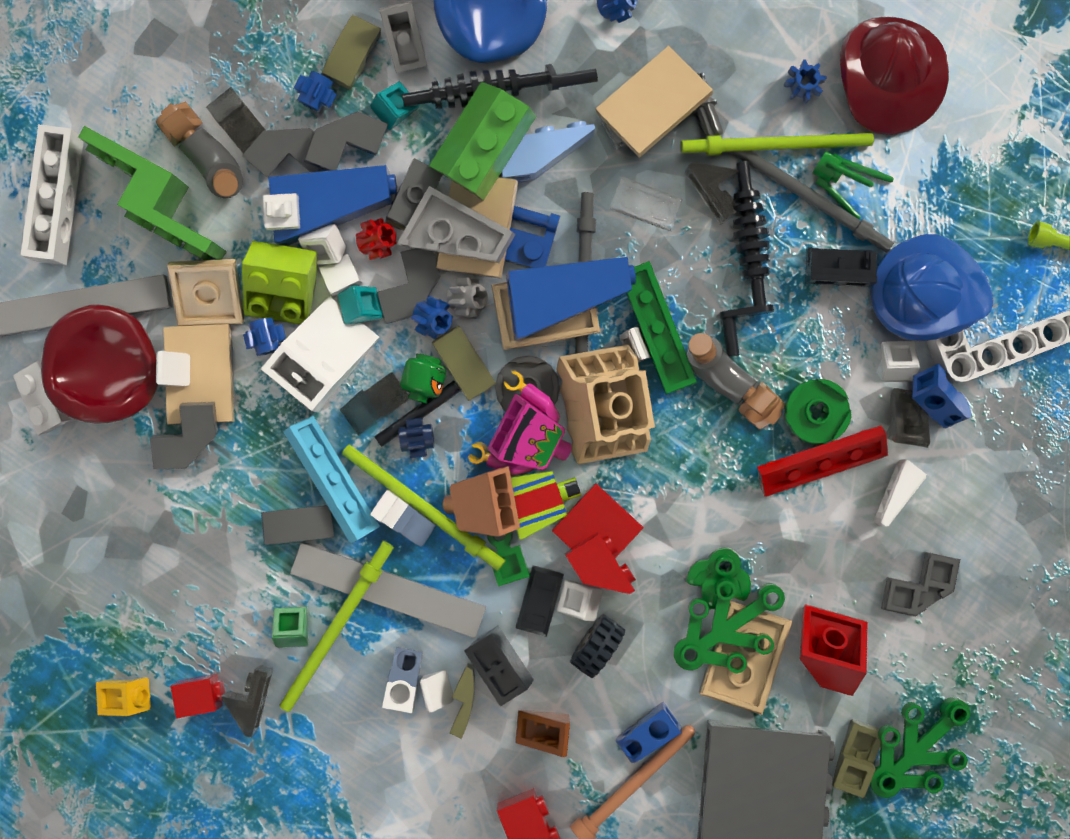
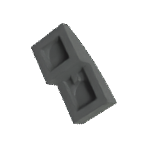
[261,505,334,545]

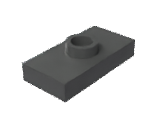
[386,158,442,228]

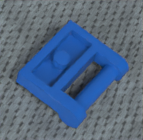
[505,206,560,268]

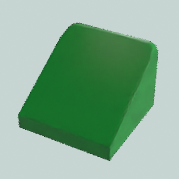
[272,607,308,648]

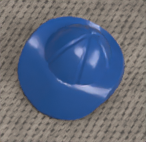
[433,0,547,63]
[870,234,993,341]

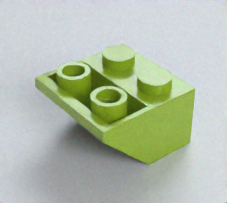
[242,241,317,325]

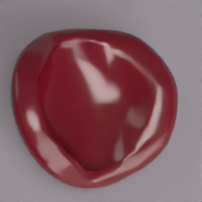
[840,17,949,135]
[41,304,158,424]

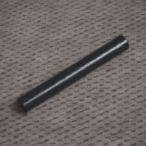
[374,380,461,447]

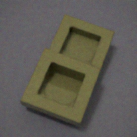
[321,14,381,90]
[432,325,496,401]
[450,663,475,739]
[832,719,881,798]

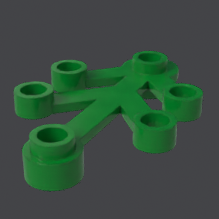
[673,579,785,674]
[870,697,970,798]

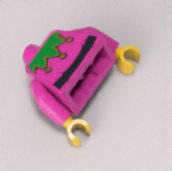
[468,371,572,476]

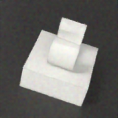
[263,193,300,230]

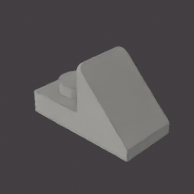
[379,1,427,73]

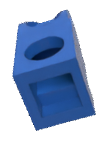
[912,363,972,428]
[616,702,681,763]

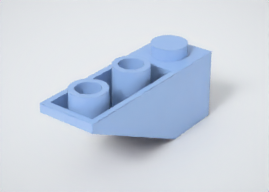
[502,121,595,182]

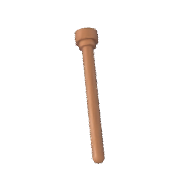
[570,725,695,839]

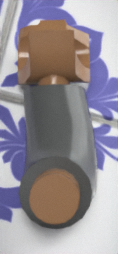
[156,102,243,199]
[687,333,786,429]

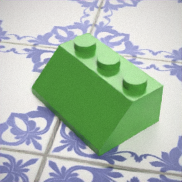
[429,82,537,201]

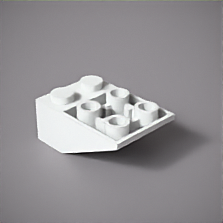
[261,296,380,413]

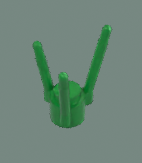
[812,151,894,220]

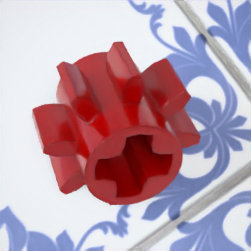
[356,218,397,260]

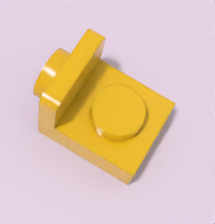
[96,677,151,716]

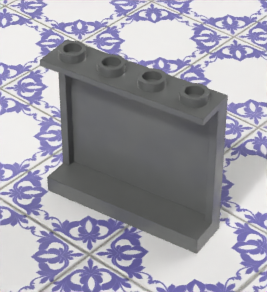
[697,720,835,839]

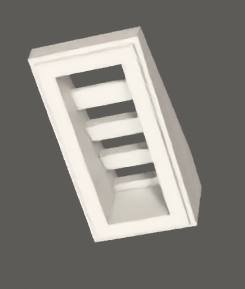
[873,459,927,527]

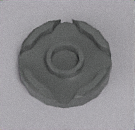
[495,355,560,412]

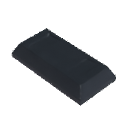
[515,565,564,637]

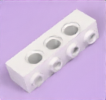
[20,124,83,265]

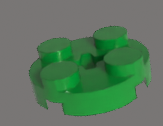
[784,379,852,444]

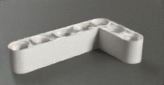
[926,309,1070,384]

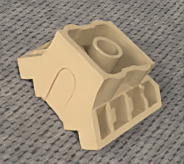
[556,344,655,464]

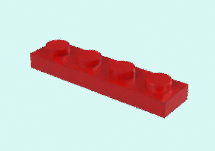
[757,425,888,497]

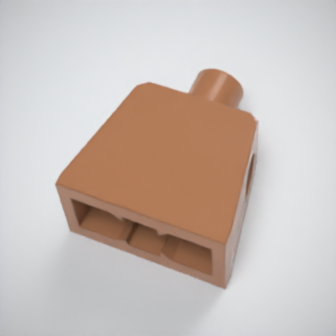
[443,466,520,536]

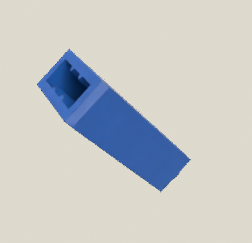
[268,165,397,246]
[506,257,636,341]

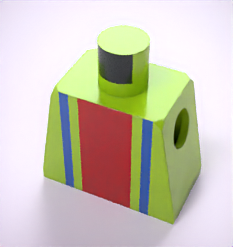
[511,471,581,540]

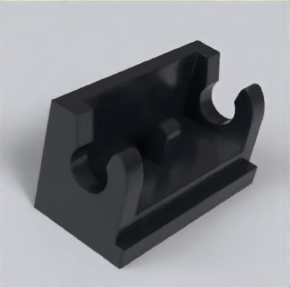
[805,247,877,287]
[464,626,534,707]

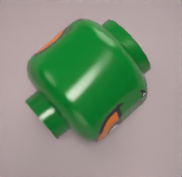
[400,353,446,404]

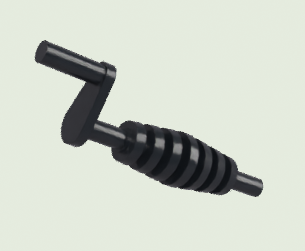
[402,64,598,109]
[720,161,774,357]

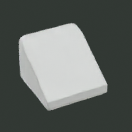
[298,224,346,265]
[319,254,362,297]
[619,327,651,363]
[881,341,920,382]
[156,351,190,386]
[557,580,603,621]
[420,670,454,713]

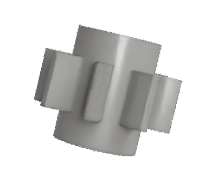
[447,277,488,318]

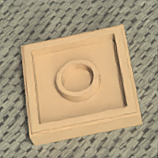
[167,259,244,326]

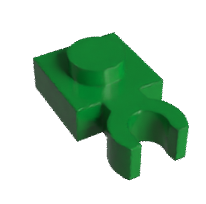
[487,532,530,587]

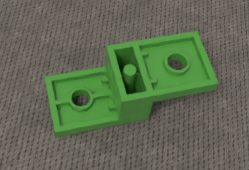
[78,126,227,260]

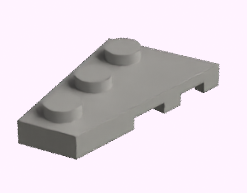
[397,186,516,263]

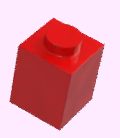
[170,673,226,719]

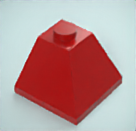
[800,604,868,696]

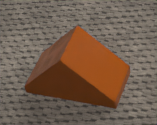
[515,710,570,757]

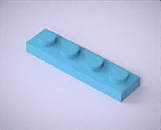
[283,416,380,544]

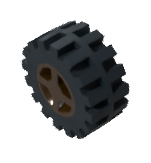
[570,614,626,678]

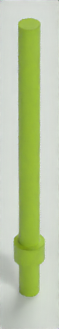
[680,133,874,156]
[342,444,506,571]
[279,541,394,712]

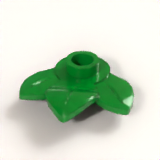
[686,547,751,609]

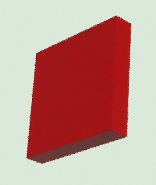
[552,483,644,558]

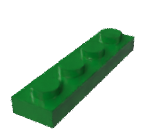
[626,261,697,395]

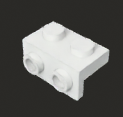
[13,360,76,435]

